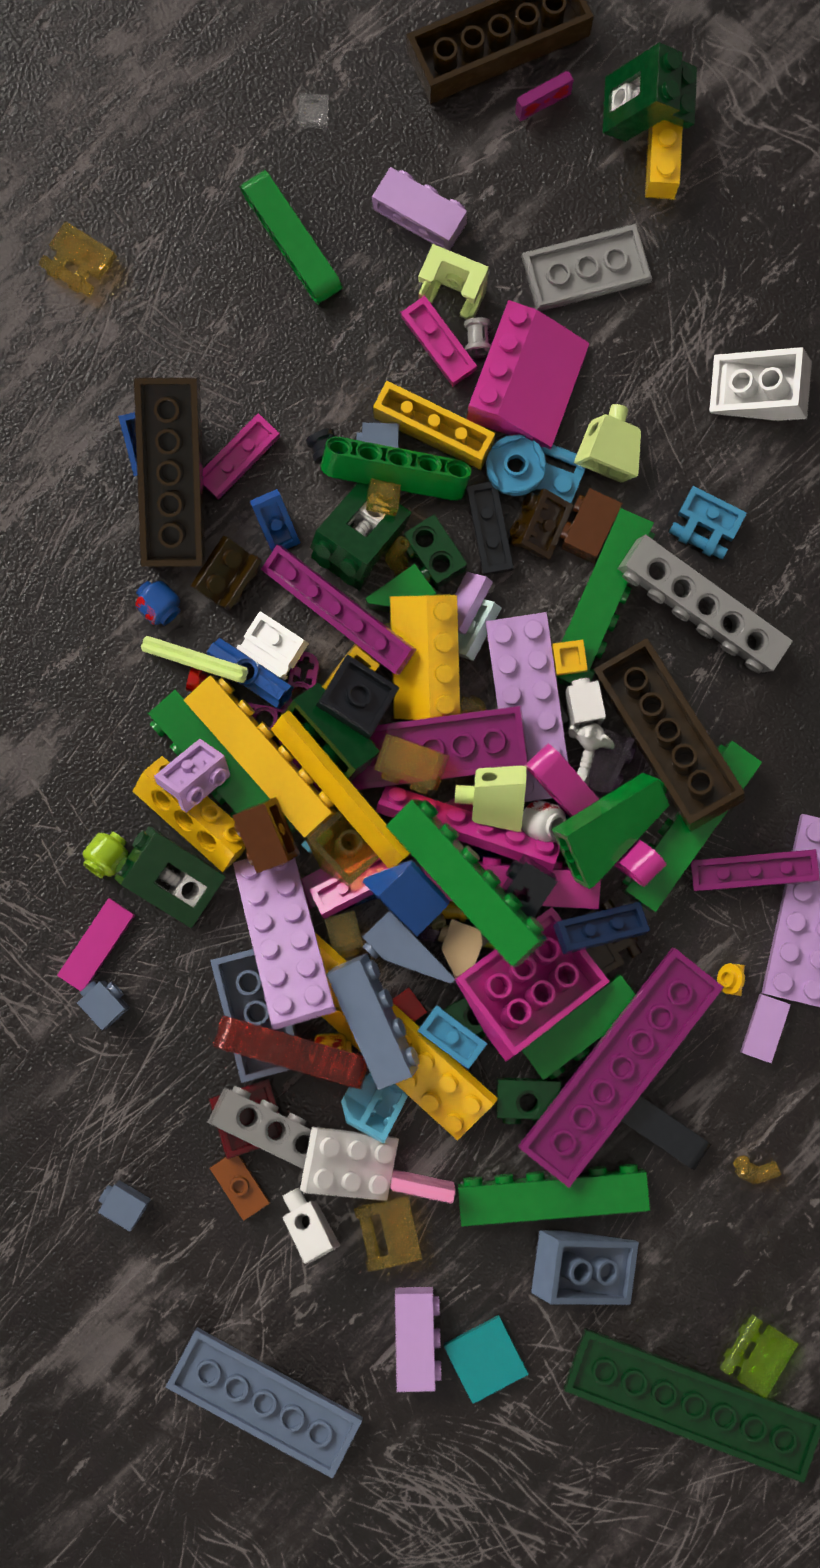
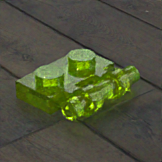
[720,1314,798,1398]

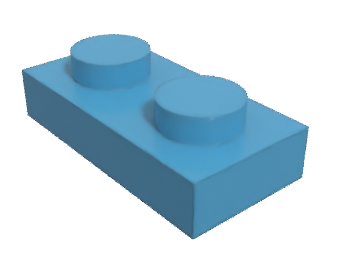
[418,1005,487,1069]

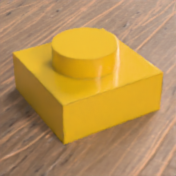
[552,640,588,676]

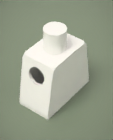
[283,1187,341,1263]

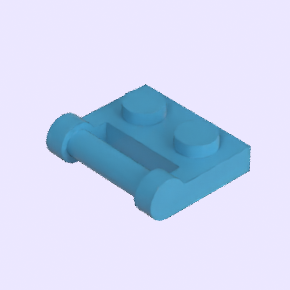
[520,445,586,504]

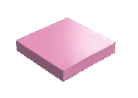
[390,1169,455,1203]

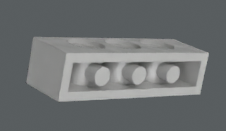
[207,1086,321,1169]

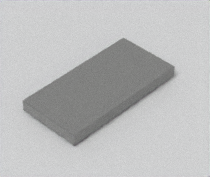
[522,224,652,311]

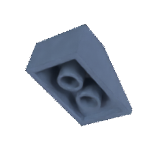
[363,911,455,984]
[531,1230,639,1305]

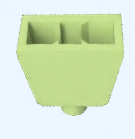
[574,404,641,483]
[454,766,526,832]

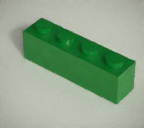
[521,974,635,1080]

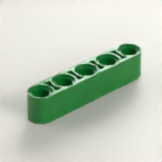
[239,170,343,305]
[320,436,472,500]

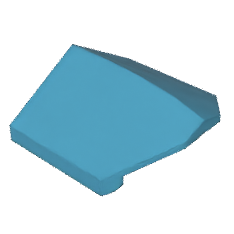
[341,1073,408,1144]

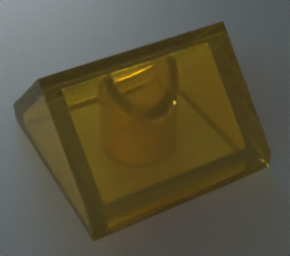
[306,811,379,886]

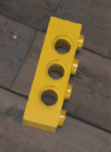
[132,756,246,872]

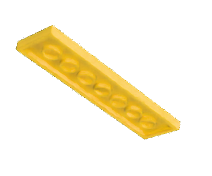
[315,933,498,1141]

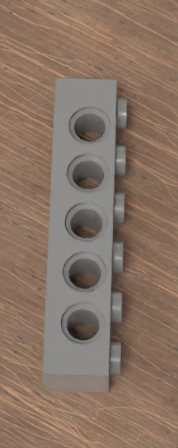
[617,535,793,673]

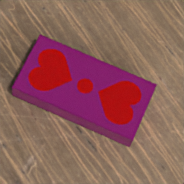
[515,71,574,122]

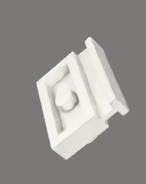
[237,612,309,680]

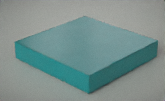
[444,1315,529,1404]

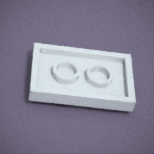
[300,1127,399,1201]

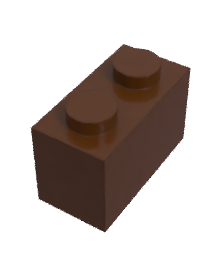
[559,488,622,564]
[233,797,300,873]

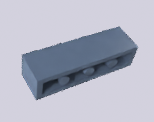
[326,953,419,1090]

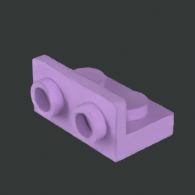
[154,739,230,812]

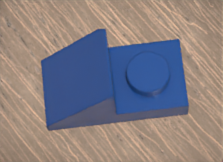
[250,489,300,551]

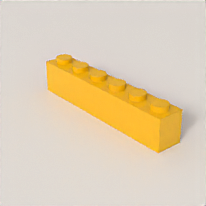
[184,675,337,838]

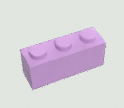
[372,167,467,251]
[395,1287,441,1392]

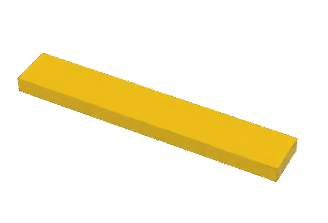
[271,710,410,869]

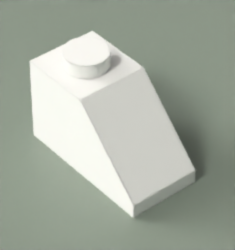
[565,678,606,729]

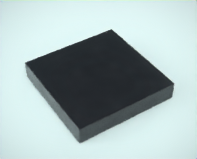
[316,654,400,739]

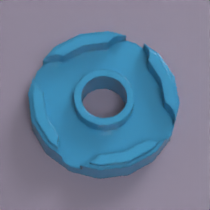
[486,435,547,496]

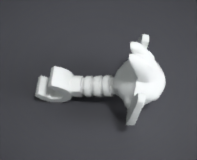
[569,723,615,786]

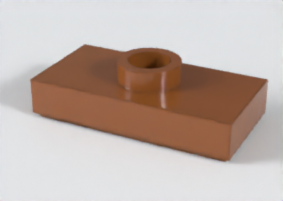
[209,1155,270,1221]

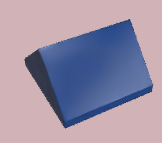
[363,860,450,936]

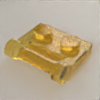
[354,1196,422,1271]

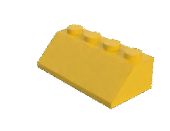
[390,594,460,720]

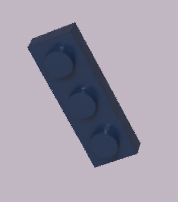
[553,902,650,955]

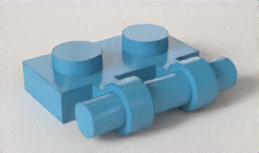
[669,486,747,560]

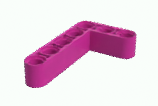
[525,743,667,887]

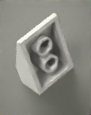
[709,347,812,421]

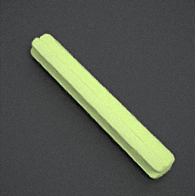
[141,636,248,683]

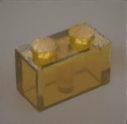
[374,734,450,794]

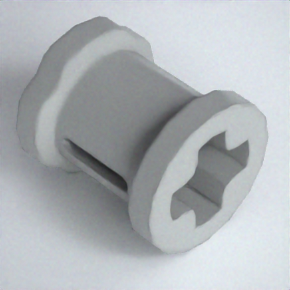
[464,317,491,356]

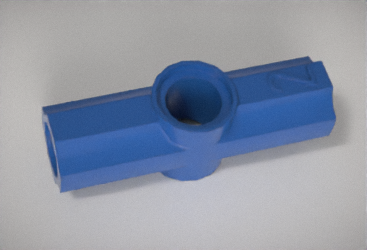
[207,638,294,709]

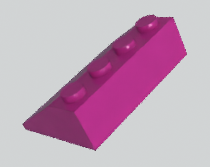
[467,300,590,450]
[455,907,610,1061]

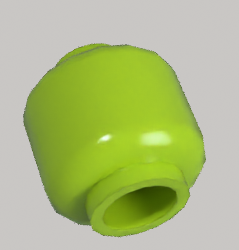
[82,832,129,878]

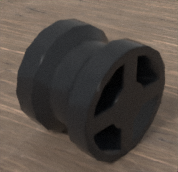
[306,428,335,464]

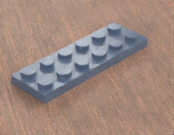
[165,1327,363,1479]

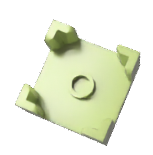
[418,244,489,319]

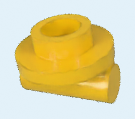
[717,963,745,996]

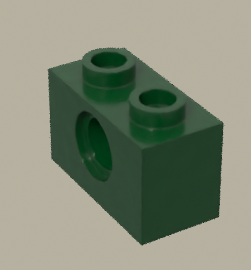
[496,1077,561,1124]

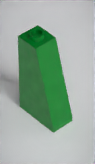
[552,773,669,889]

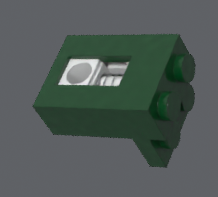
[603,42,697,142]
[310,483,412,591]
[114,826,226,928]

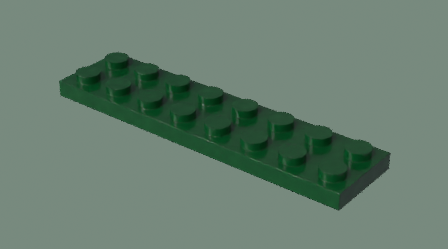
[564,1328,820,1483]

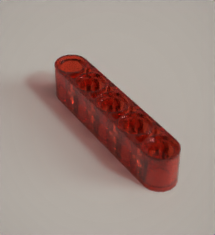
[213,1015,368,1089]

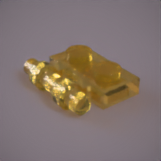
[39,221,116,297]

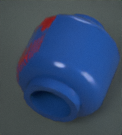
[135,581,181,626]

